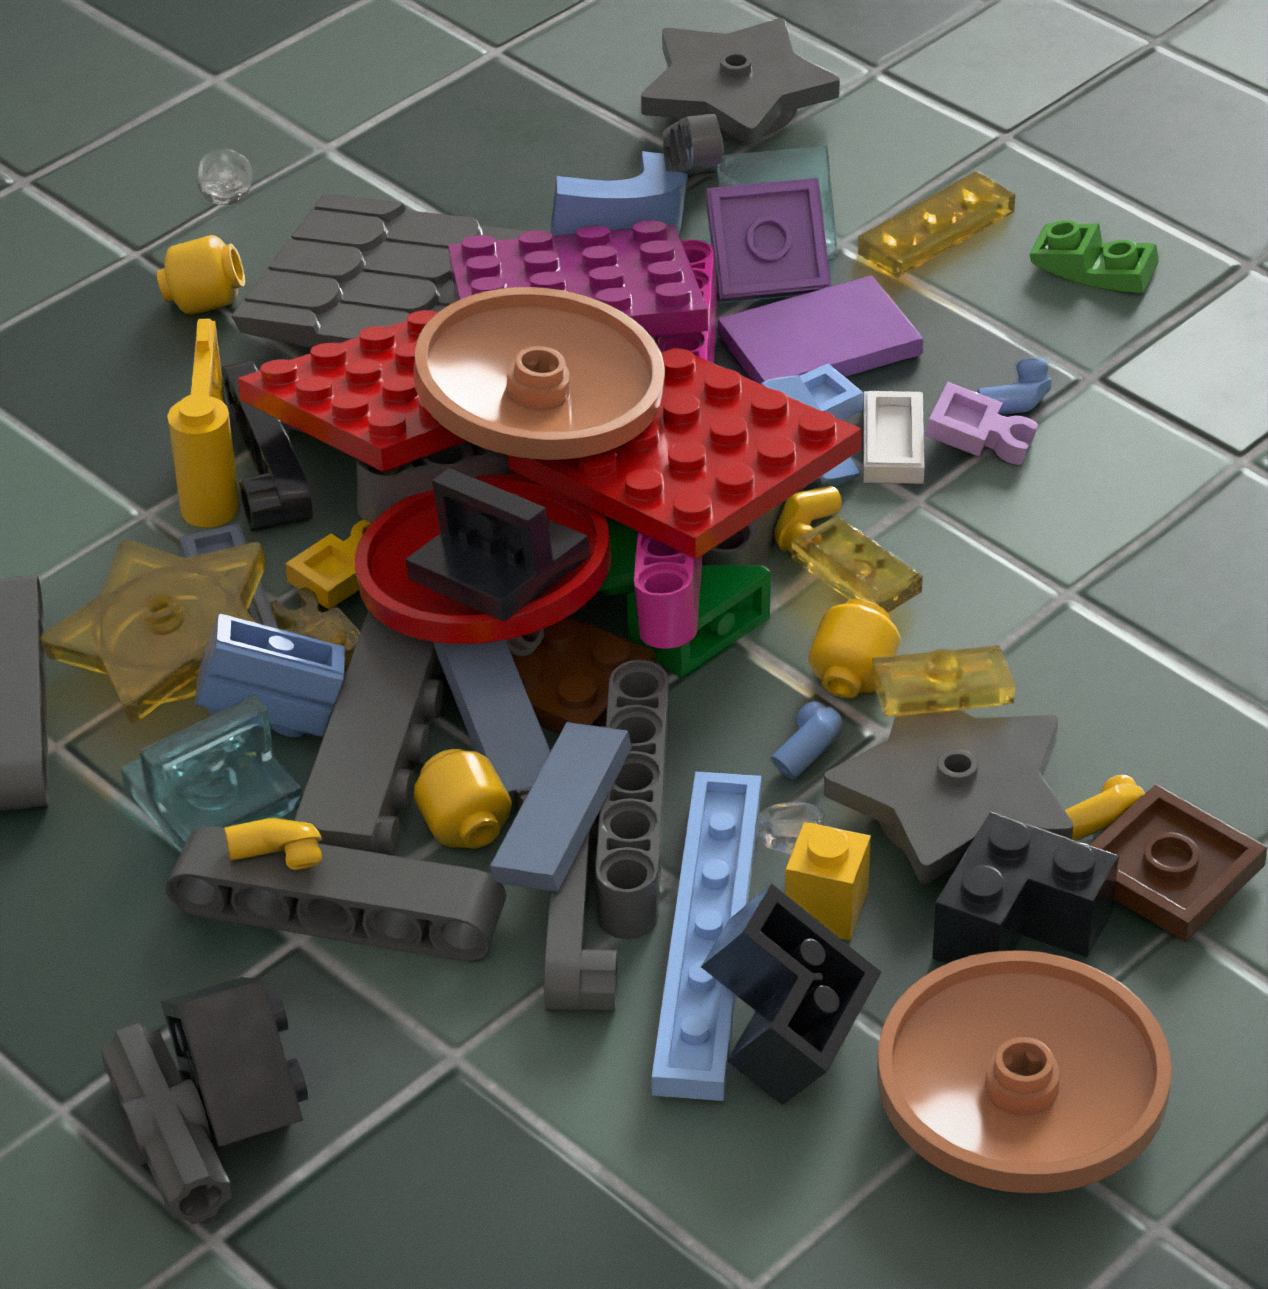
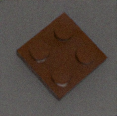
[511,616,656,734]
[1089,784,1268,942]

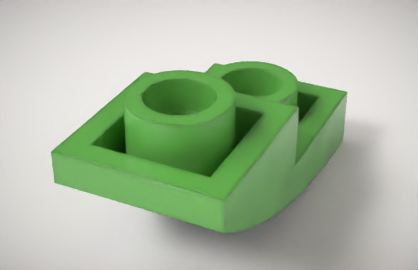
[1029,220,1159,293]

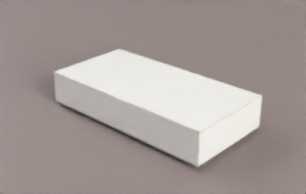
[863,391,924,484]

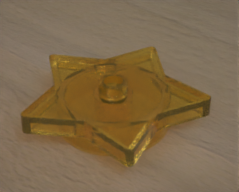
[40,539,267,723]

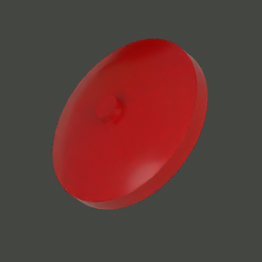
[355,474,612,644]

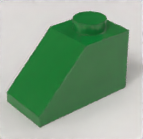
[627,565,771,679]

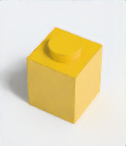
[785,822,871,941]

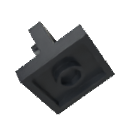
[405,468,590,622]

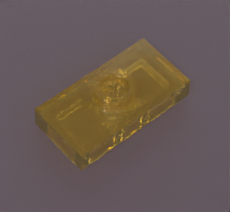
[792,515,923,613]
[871,645,1016,717]

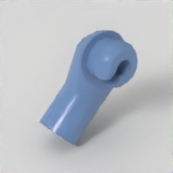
[977,358,1052,415]
[771,701,843,780]

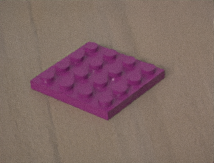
[448,220,708,336]

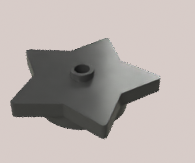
[641,18,840,146]
[824,686,1073,884]

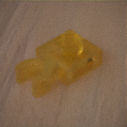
[271,587,361,672]

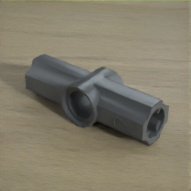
[101,1023,232,1225]

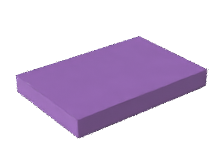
[718,275,923,384]

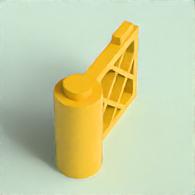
[167,319,240,528]

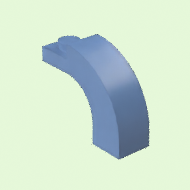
[550,151,688,235]

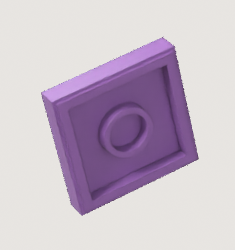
[705,178,832,303]

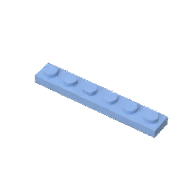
[652,771,761,1101]

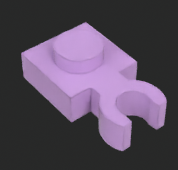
[924,381,1038,465]

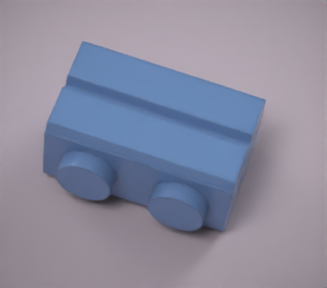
[195,614,344,737]

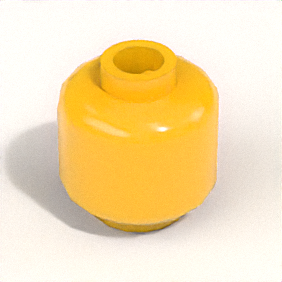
[157,235,245,316]
[808,599,900,698]
[413,749,512,849]

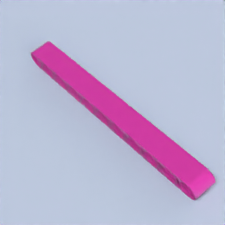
[634,239,718,649]

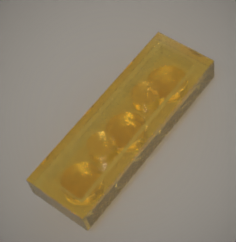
[858,171,1016,279]

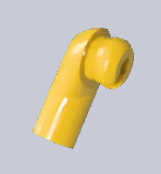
[774,486,842,556]
[1065,775,1145,841]
[224,818,322,870]

